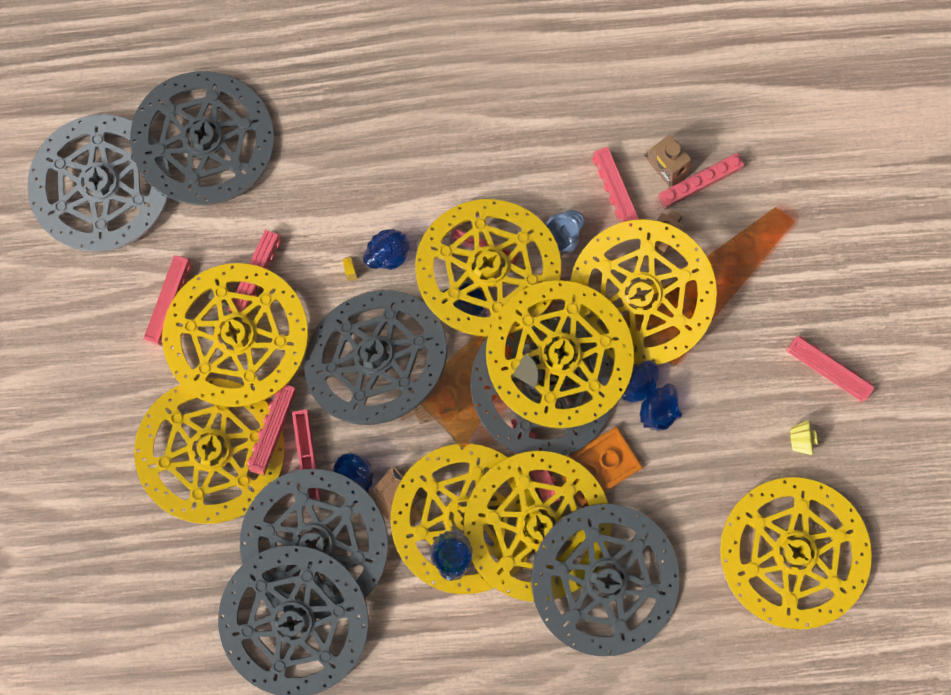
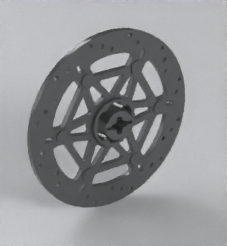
[130,71,274,205]
[304,290,447,425]
[470,312,612,457]
[240,468,388,619]
[531,504,680,656]
[218,545,369,695]

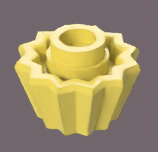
[790,420,818,455]

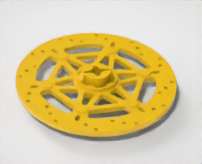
[415,199,561,337]
[570,219,717,366]
[162,263,308,407]
[486,280,634,428]
[134,378,284,524]
[390,443,539,594]
[464,451,611,602]
[720,477,872,629]

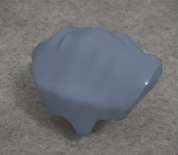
[541,210,586,256]

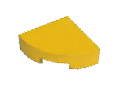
[342,256,358,281]

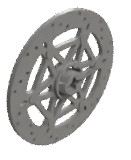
[28,114,171,252]

